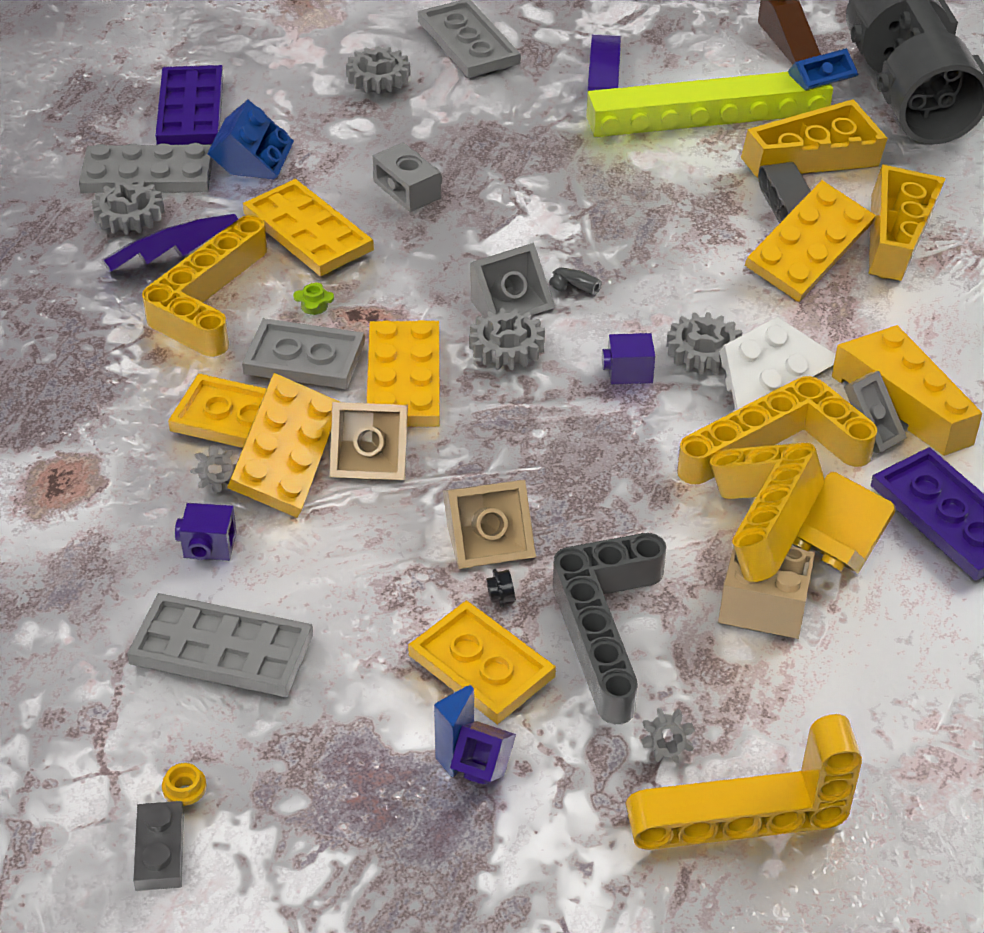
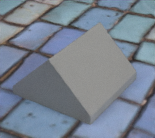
[470,243,555,319]

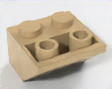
[718,546,815,639]

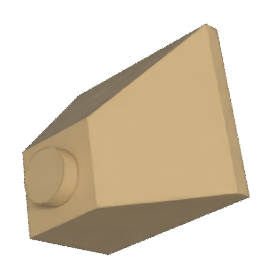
[329,402,408,480]
[443,480,536,569]

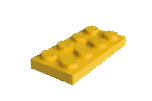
[243,179,374,277]
[744,180,876,302]
[367,320,440,427]
[227,373,340,518]

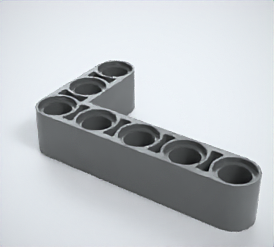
[553,533,666,725]

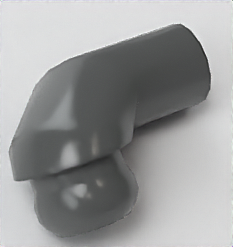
[549,267,602,295]

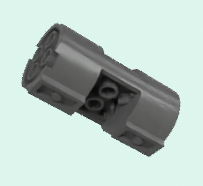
[846,0,984,145]

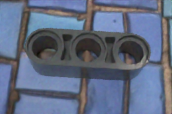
[758,162,811,224]

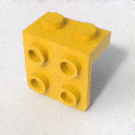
[792,472,896,574]

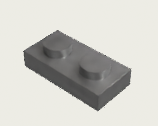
[133,801,184,891]

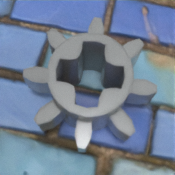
[190,445,236,493]
[641,708,695,763]

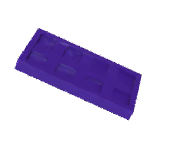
[155,65,223,145]

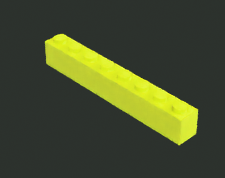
[586,72,833,137]

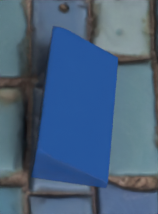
[788,48,859,91]
[434,685,474,778]

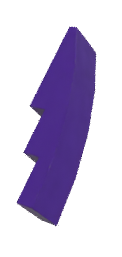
[588,34,621,91]
[102,214,239,272]

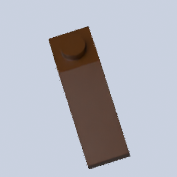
[758,0,821,64]

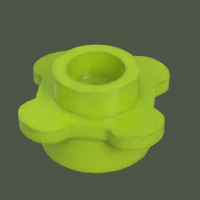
[293,282,334,315]

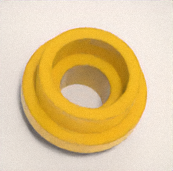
[162,763,207,806]

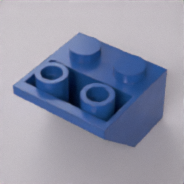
[207,99,294,180]

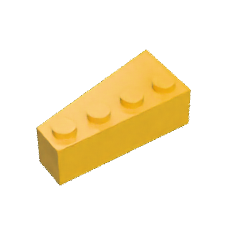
[741,99,888,178]
[868,164,946,281]
[832,325,982,456]

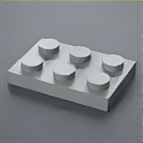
[242,318,365,389]

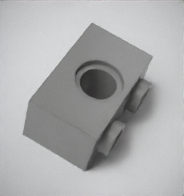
[372,142,442,212]

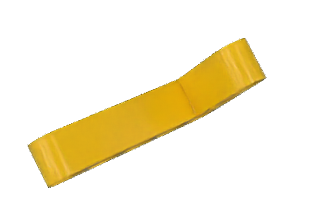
[142,215,267,357]
[677,376,877,484]
[710,443,825,582]
[625,714,862,850]

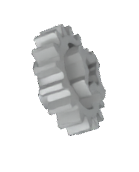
[346,46,411,94]
[91,180,165,235]
[469,308,545,370]
[666,312,743,375]

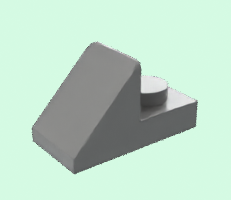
[844,371,907,453]

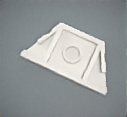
[719,317,836,412]

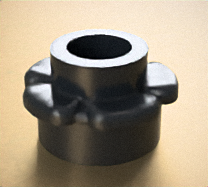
[486,569,516,608]

